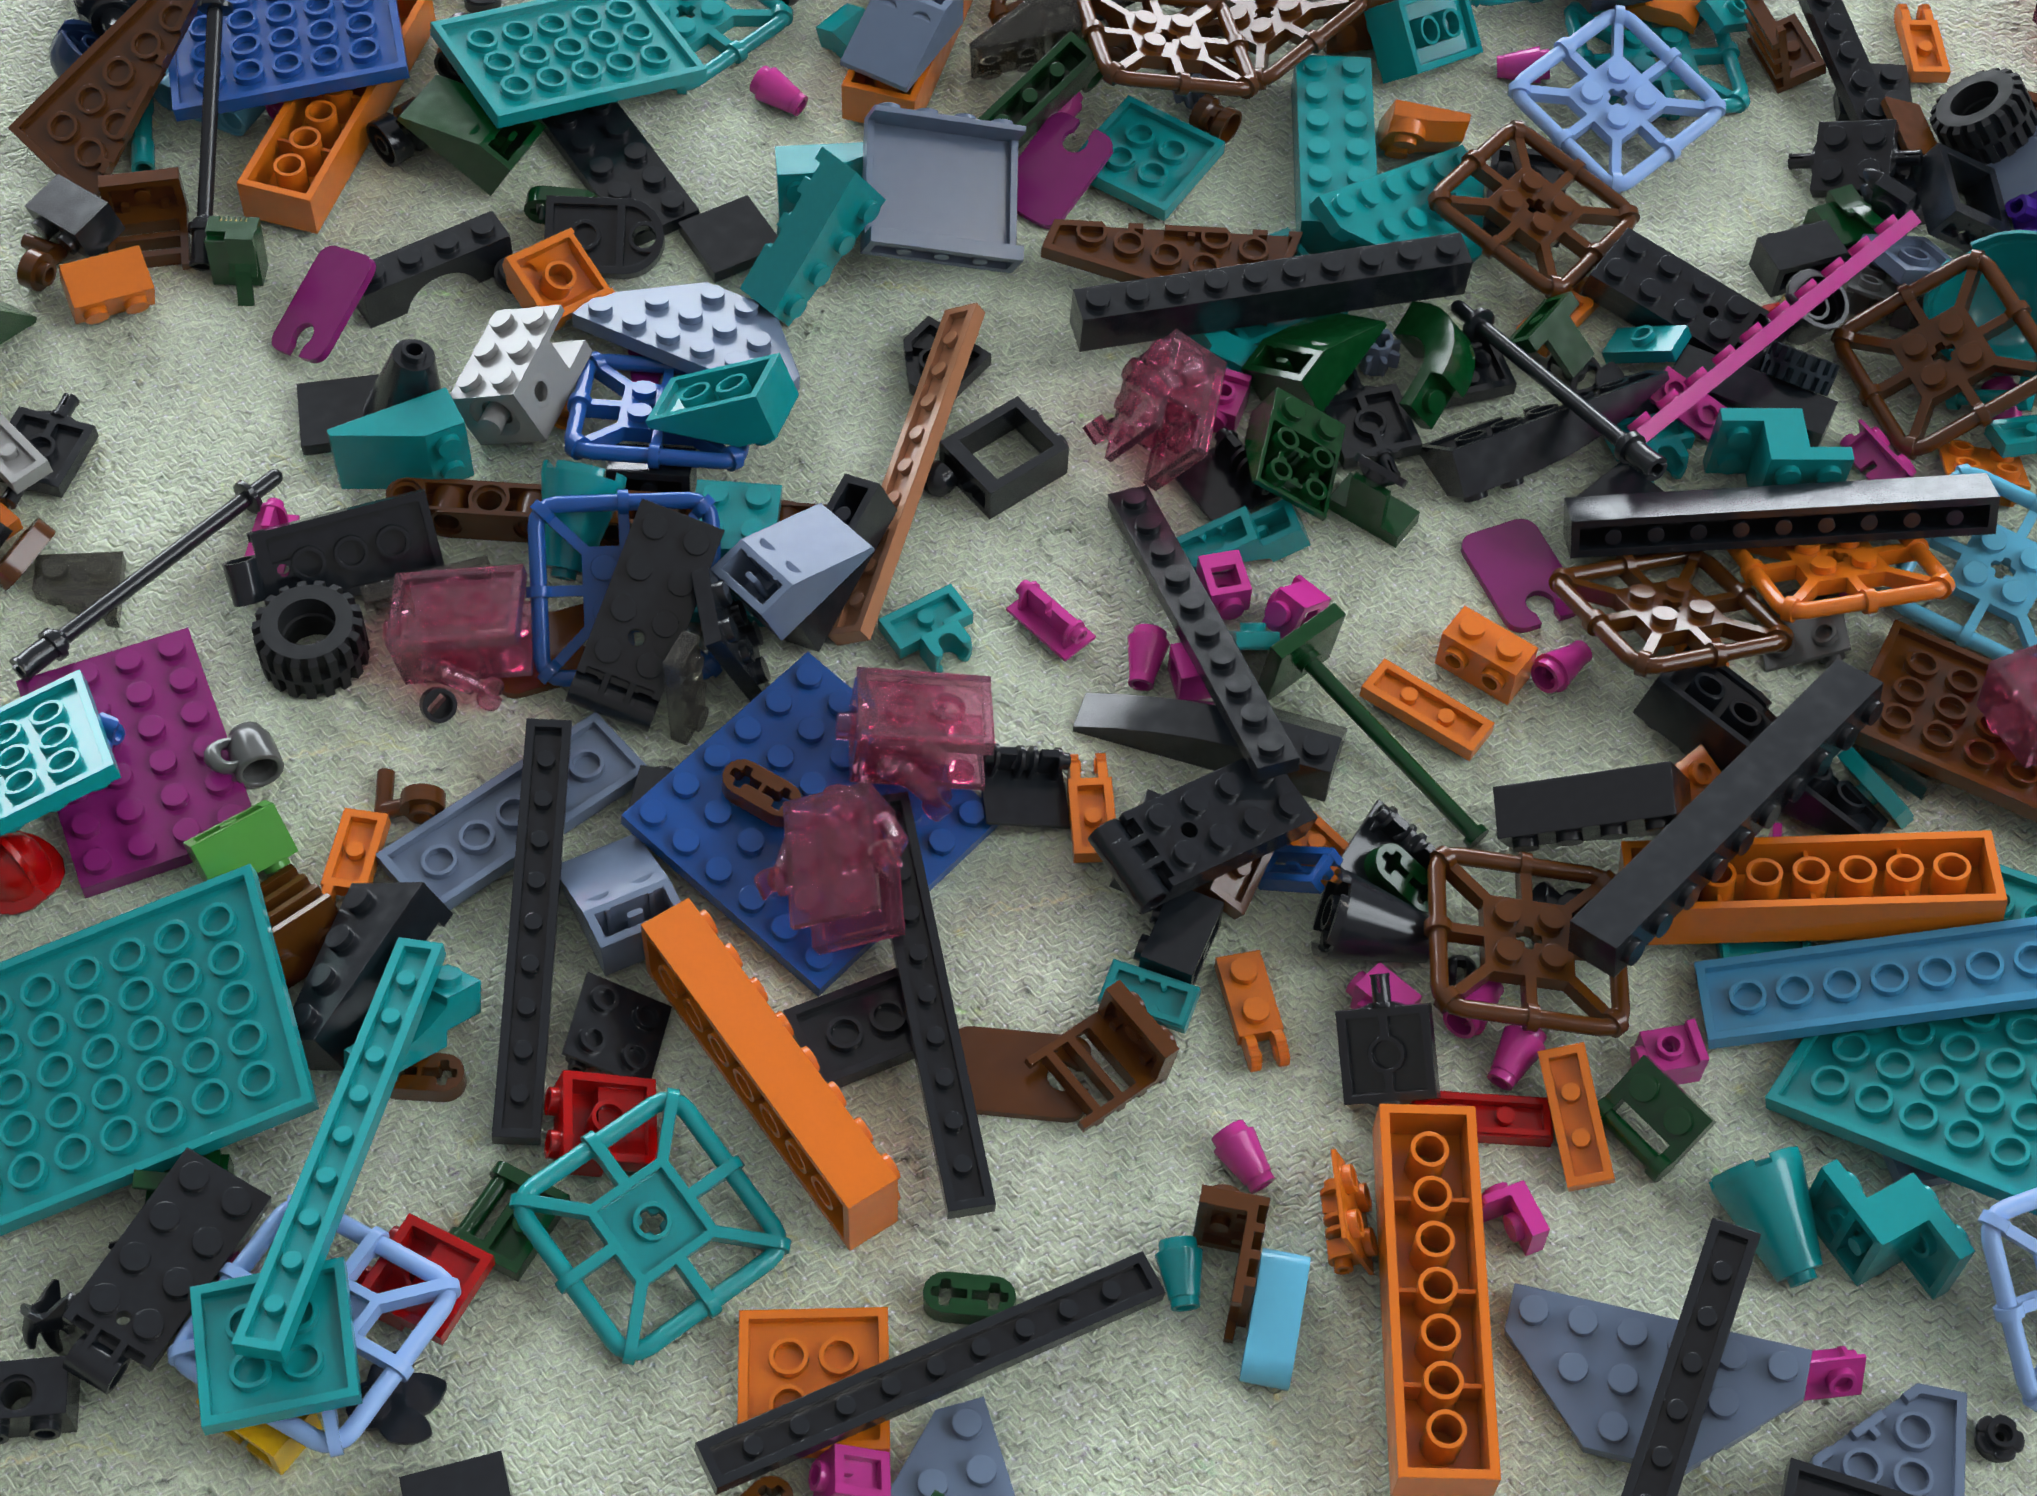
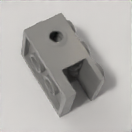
[450,305,593,445]

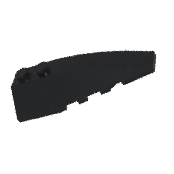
[1420,370,1669,502]
[1633,646,1889,835]
[1073,693,1348,802]

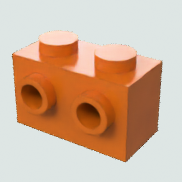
[59,245,155,324]
[1435,606,1538,706]

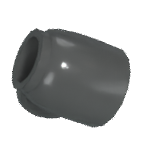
[204,721,284,788]

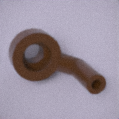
[17,233,68,292]
[374,768,446,825]

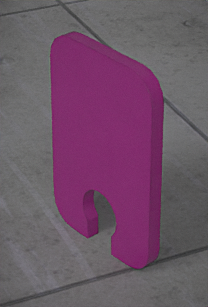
[1017,112,1113,229]
[271,246,376,364]
[1461,519,1576,633]

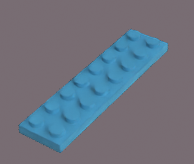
[1694,917,2037,1049]

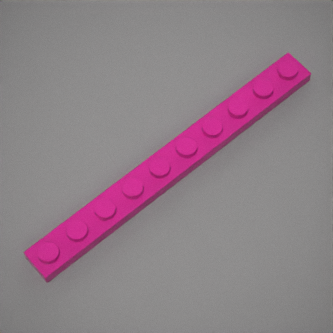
[1627,210,1921,443]

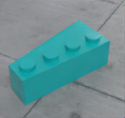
[740,146,886,326]

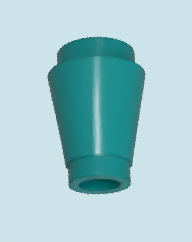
[1155,1236,1203,1312]

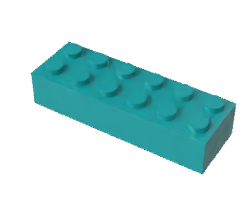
[1291,55,1377,254]

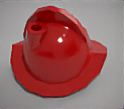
[0,831,65,915]

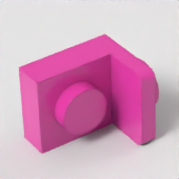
[1482,1180,1550,1256]
[808,1443,891,1496]

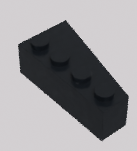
[1493,761,1692,852]
[293,882,453,1071]

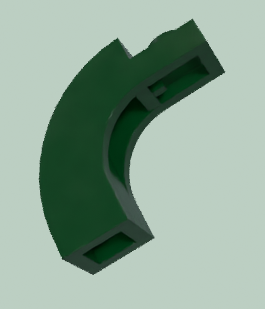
[1393,301,1475,430]

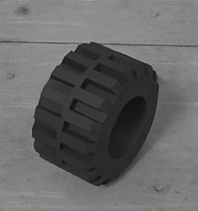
[1930,68,2037,165]
[252,580,370,699]

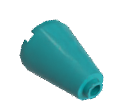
[541,459,627,581]
[1709,1146,1823,1288]

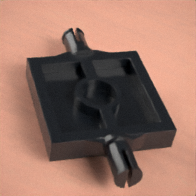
[1788,119,1923,198]
[1323,369,1423,476]
[0,393,99,510]
[1335,973,1441,1107]

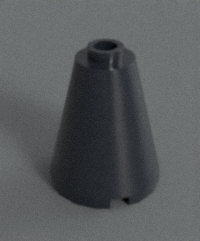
[363,339,441,416]
[1311,868,1429,963]

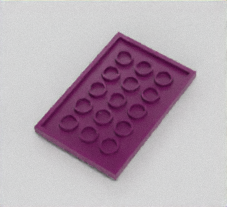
[16,627,252,899]

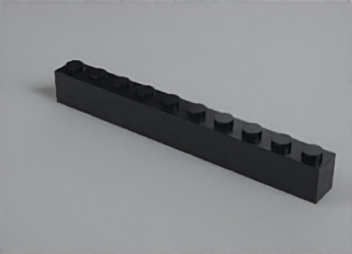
[1070,232,1473,352]
[1563,473,2000,559]
[1568,659,1884,978]

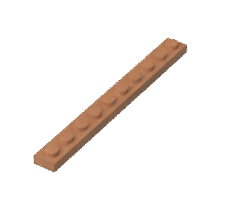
[828,302,985,646]

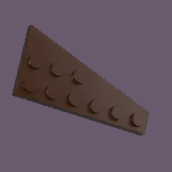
[8,0,200,197]
[1041,219,1303,326]

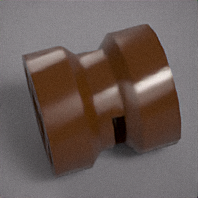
[1189,94,1242,144]

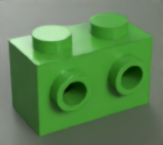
[183,800,298,882]

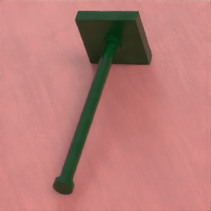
[1258,602,1489,849]

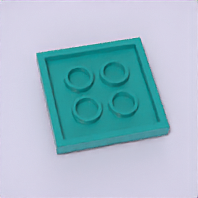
[1077,95,1225,221]
[190,1257,363,1436]

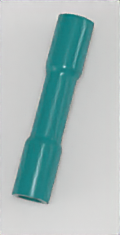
[131,96,155,172]

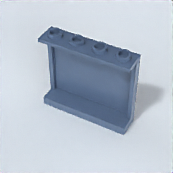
[860,102,1026,273]

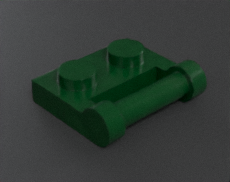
[1598,1055,1716,1183]
[448,1161,571,1282]

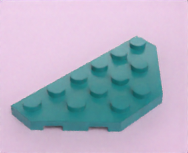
[1310,145,1484,263]

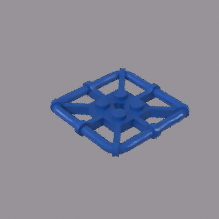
[564,351,750,472]
[525,489,723,687]

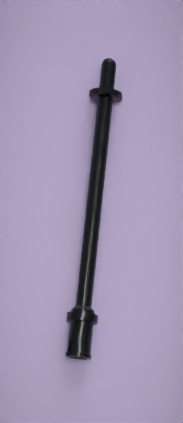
[188,0,233,271]
[1451,300,1668,481]
[9,469,283,682]

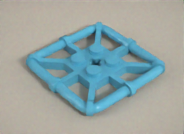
[1886,463,2037,678]

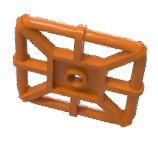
[1727,538,1956,623]

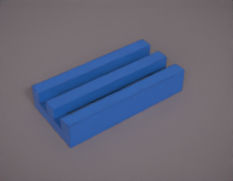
[1258,845,1344,894]

